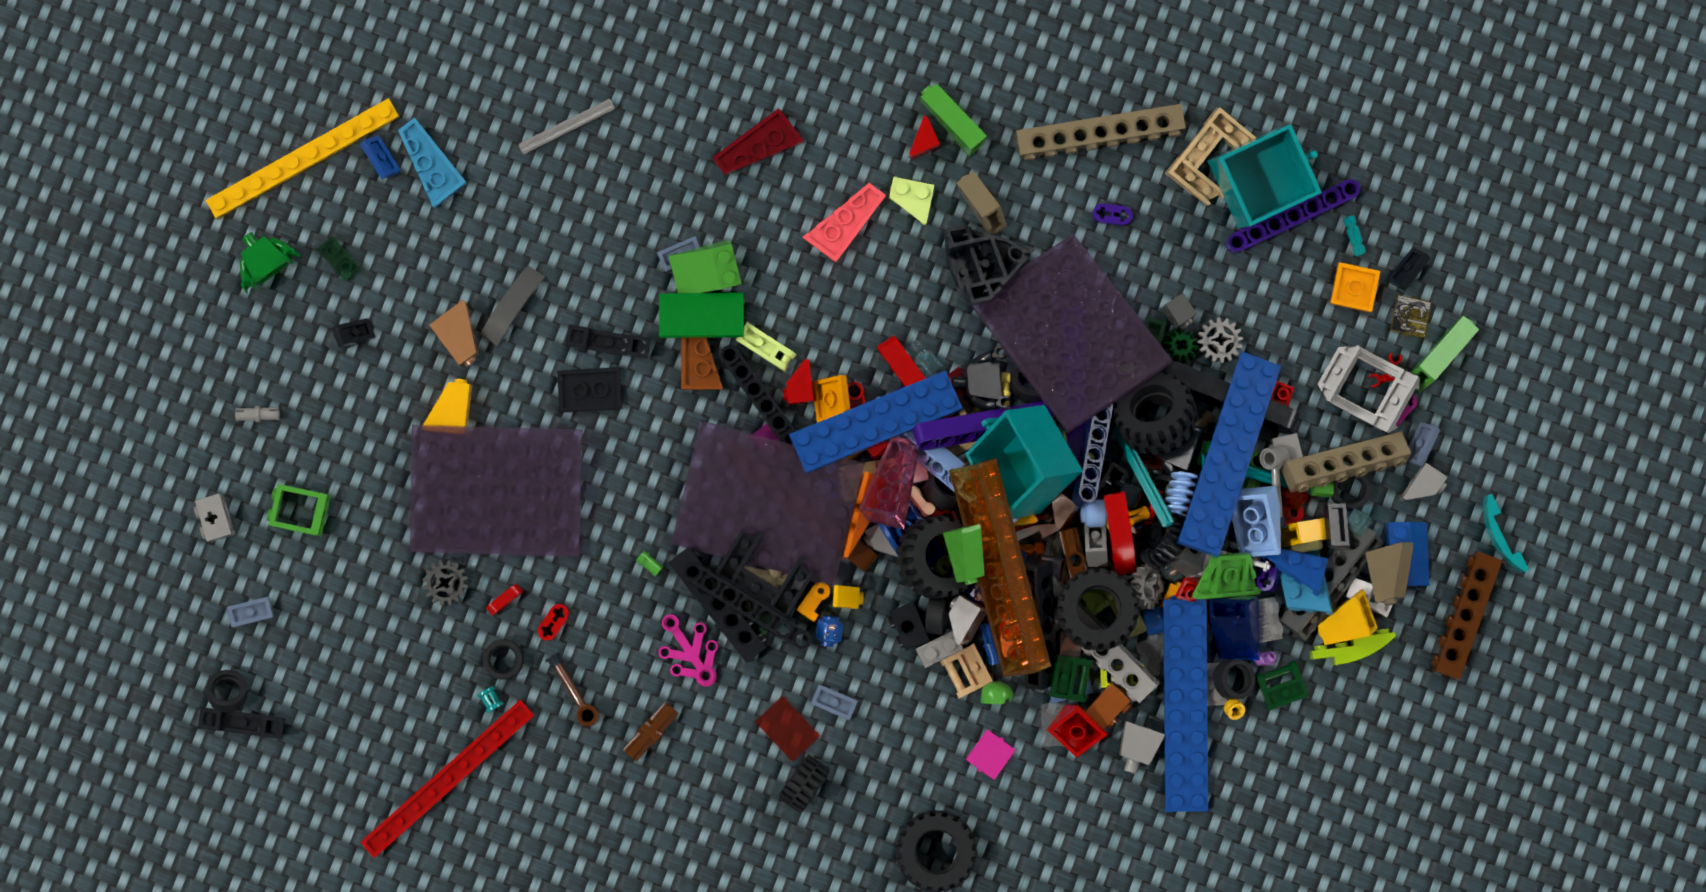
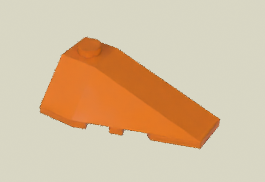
[842,472,890,560]

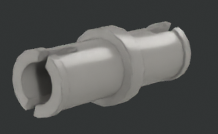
[235,406,280,422]

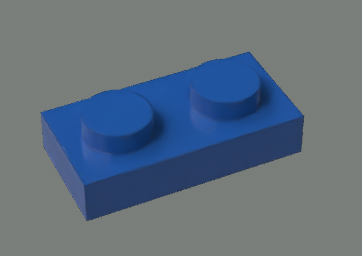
[360,135,401,179]

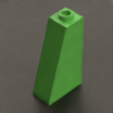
[920,83,987,157]
[1410,315,1479,393]

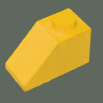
[833,585,864,609]

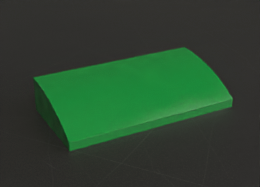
[659,293,744,338]

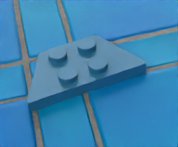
[1280,550,1333,615]

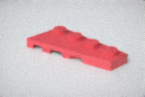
[802,183,886,263]

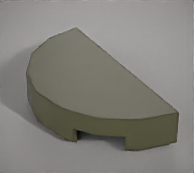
[1284,540,1323,553]

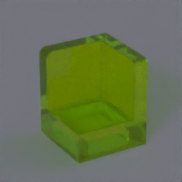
[1081,590,1111,616]

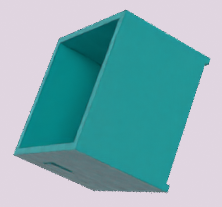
[1207,124,1322,228]
[965,405,1083,520]

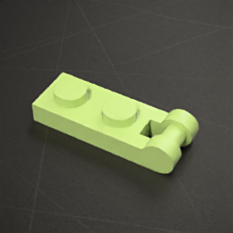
[736,322,797,372]

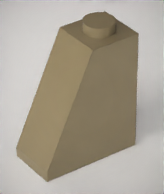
[956,171,1007,235]
[1365,542,1413,606]

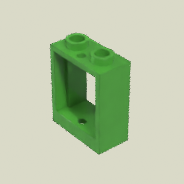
[267,484,331,537]

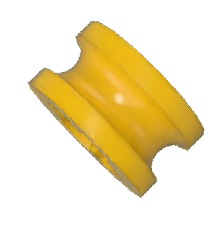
[1224,699,1245,720]

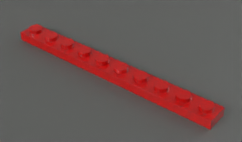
[360,700,535,858]

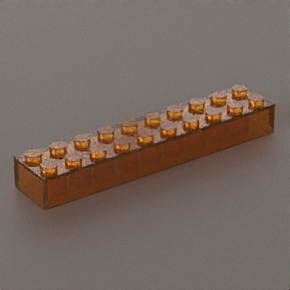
[949,458,1051,677]

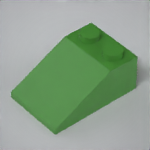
[668,240,742,293]

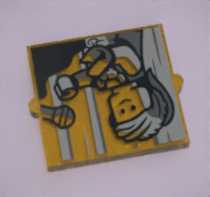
[1390,295,1432,338]

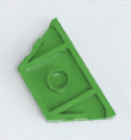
[1193,552,1261,599]

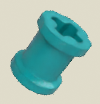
[477,686,504,714]

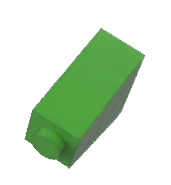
[943,524,985,585]

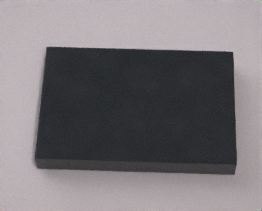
[557,367,623,413]

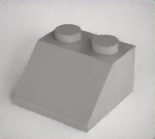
[949,594,991,645]

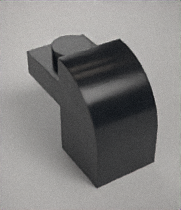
[1110,479,1145,509]

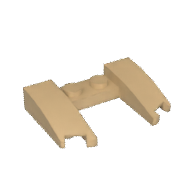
[1165,107,1256,205]

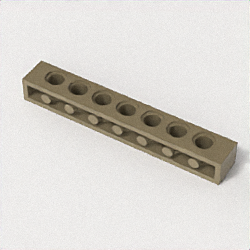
[1015,104,1186,161]

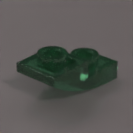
[316,236,361,281]

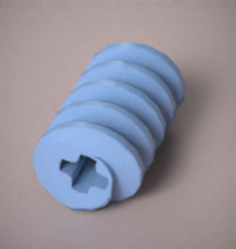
[1165,471,1198,518]

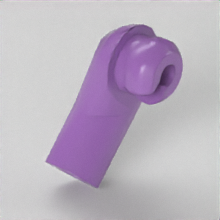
[1244,644,1277,666]

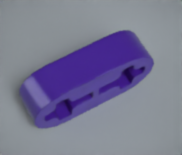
[1092,203,1133,226]
[1257,558,1281,592]

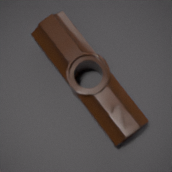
[1058,527,1087,579]
[623,702,679,762]

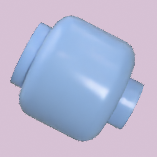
[1080,499,1108,528]

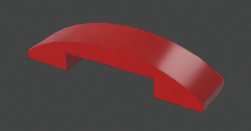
[1103,492,1136,575]

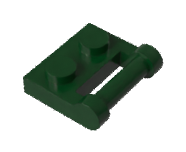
[1048,654,1094,702]
[1255,660,1309,711]

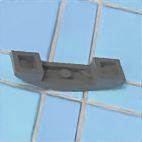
[480,265,545,346]

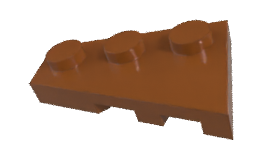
[681,338,723,390]

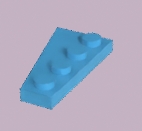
[398,117,467,209]

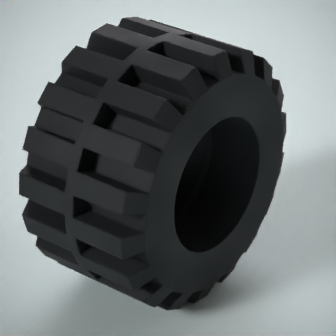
[779,755,830,813]

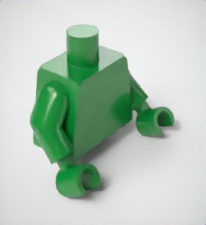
[240,232,300,294]

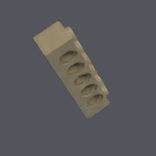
[1281,431,1411,492]

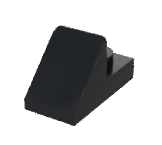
[331,318,375,349]

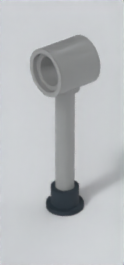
[1260,447,1290,528]

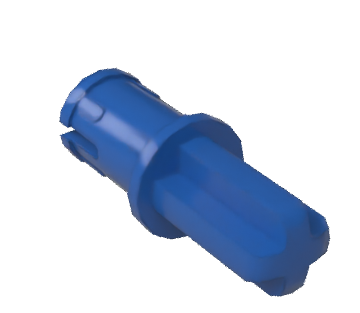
[980,622,1002,665]

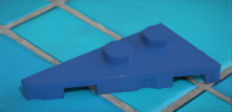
[1260,548,1328,596]

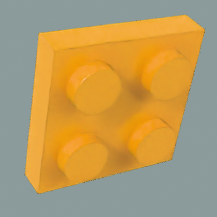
[1330,262,1380,313]
[812,375,850,423]

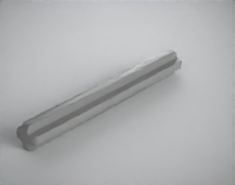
[519,99,615,154]

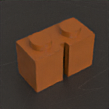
[1085,681,1132,729]

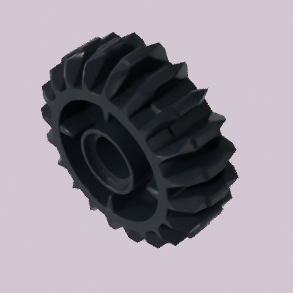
[1138,514,1184,569]

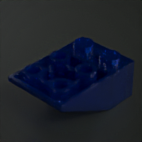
[1209,596,1260,660]

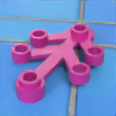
[658,614,718,686]

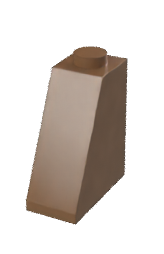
[429,300,479,367]

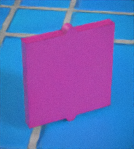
[966,729,1015,780]

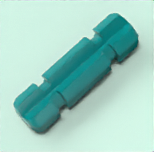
[1344,215,1366,256]

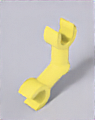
[1001,372,1011,406]

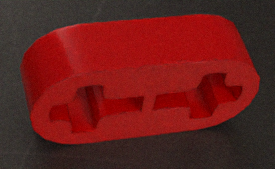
[486,583,524,616]
[538,604,569,641]

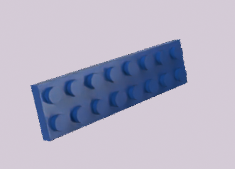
[789,371,963,474]

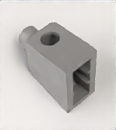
[1119,721,1165,774]

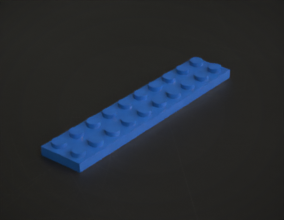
[1177,351,1281,558]
[1163,599,1208,812]

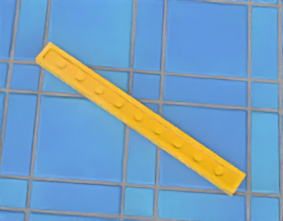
[206,98,400,219]

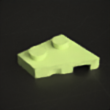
[889,177,934,225]

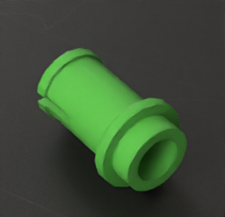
[636,551,664,576]

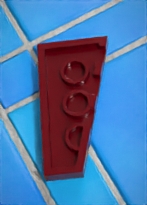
[712,108,804,175]

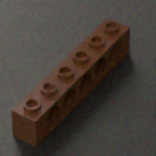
[1431,551,1503,680]

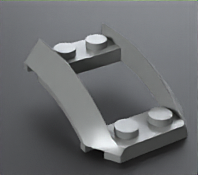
[1318,345,1420,433]

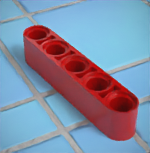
[877,335,952,419]

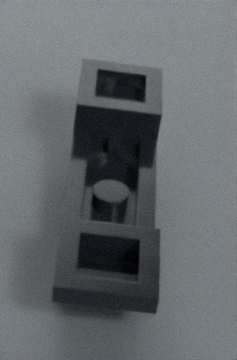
[565,324,651,359]
[198,707,285,739]

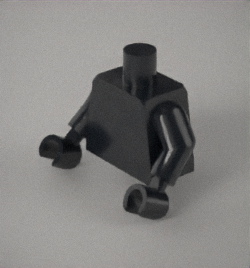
[951,346,1012,411]
[1158,425,1215,490]

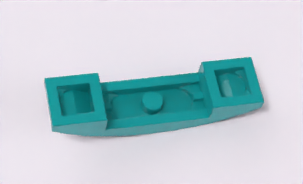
[1483,494,1529,573]

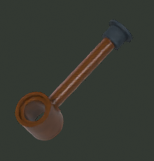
[545,652,600,727]

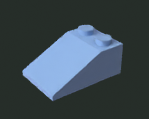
[1232,486,1281,557]

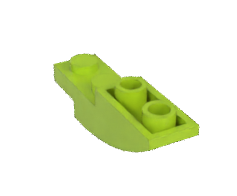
[1309,629,1396,665]

